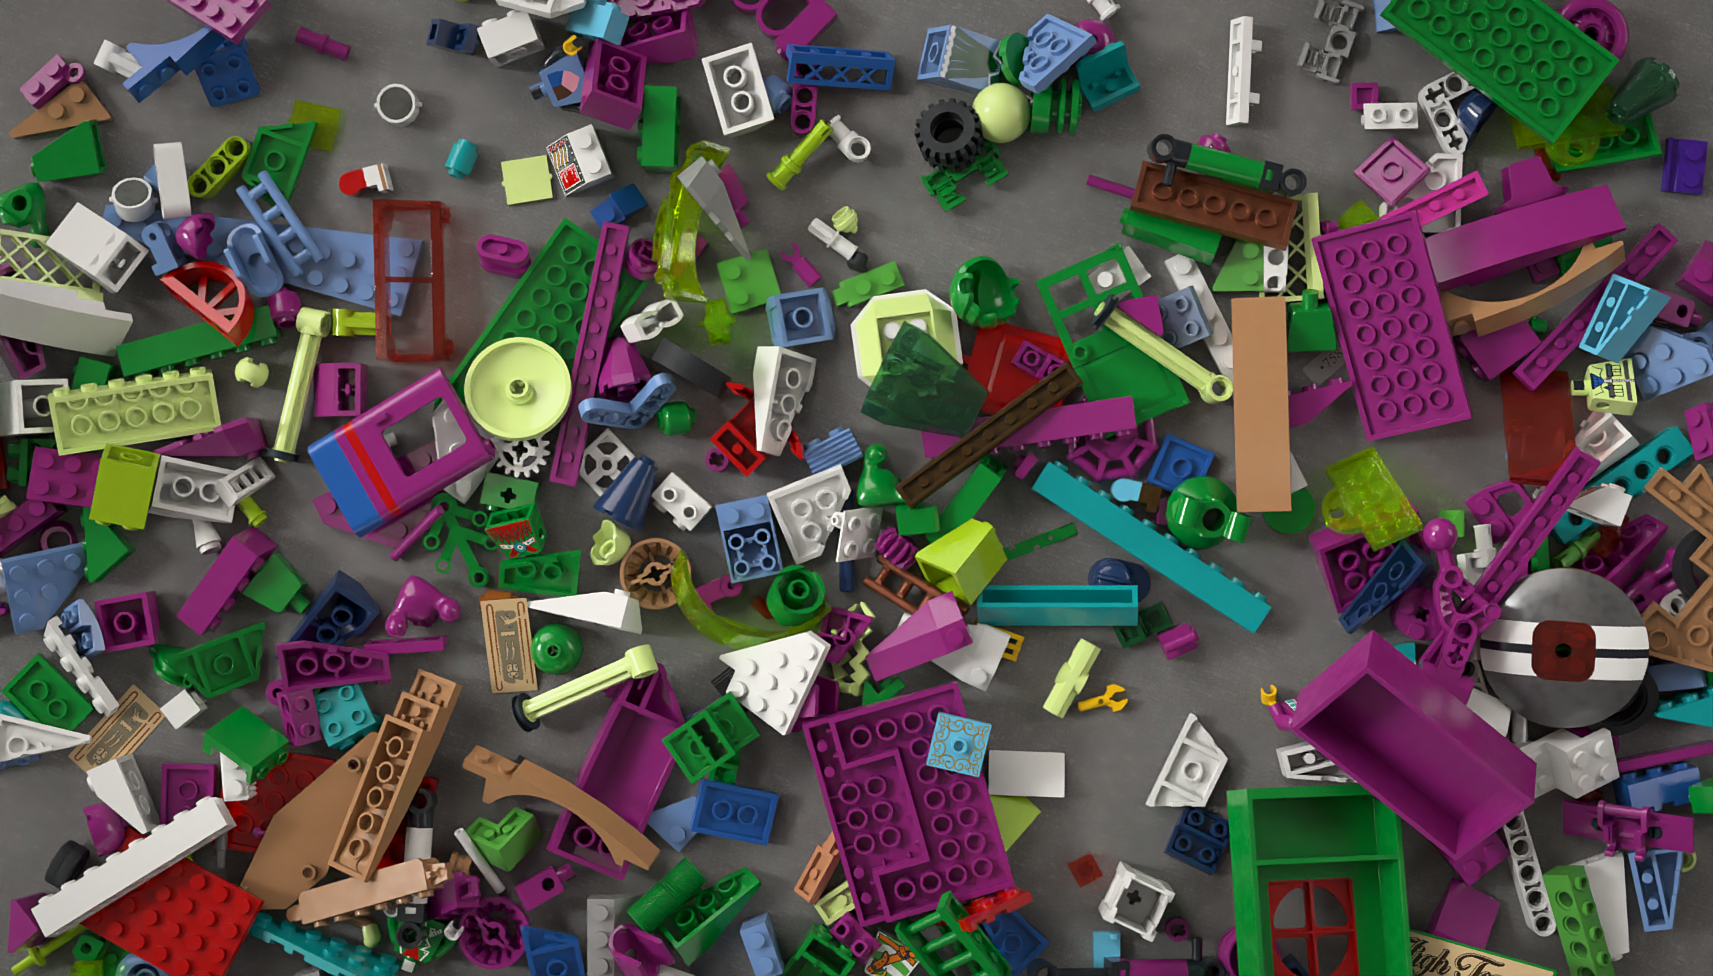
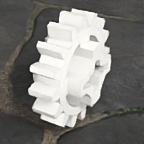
[494,433,550,478]

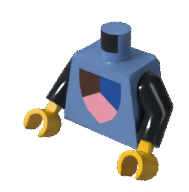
[529,35,585,114]

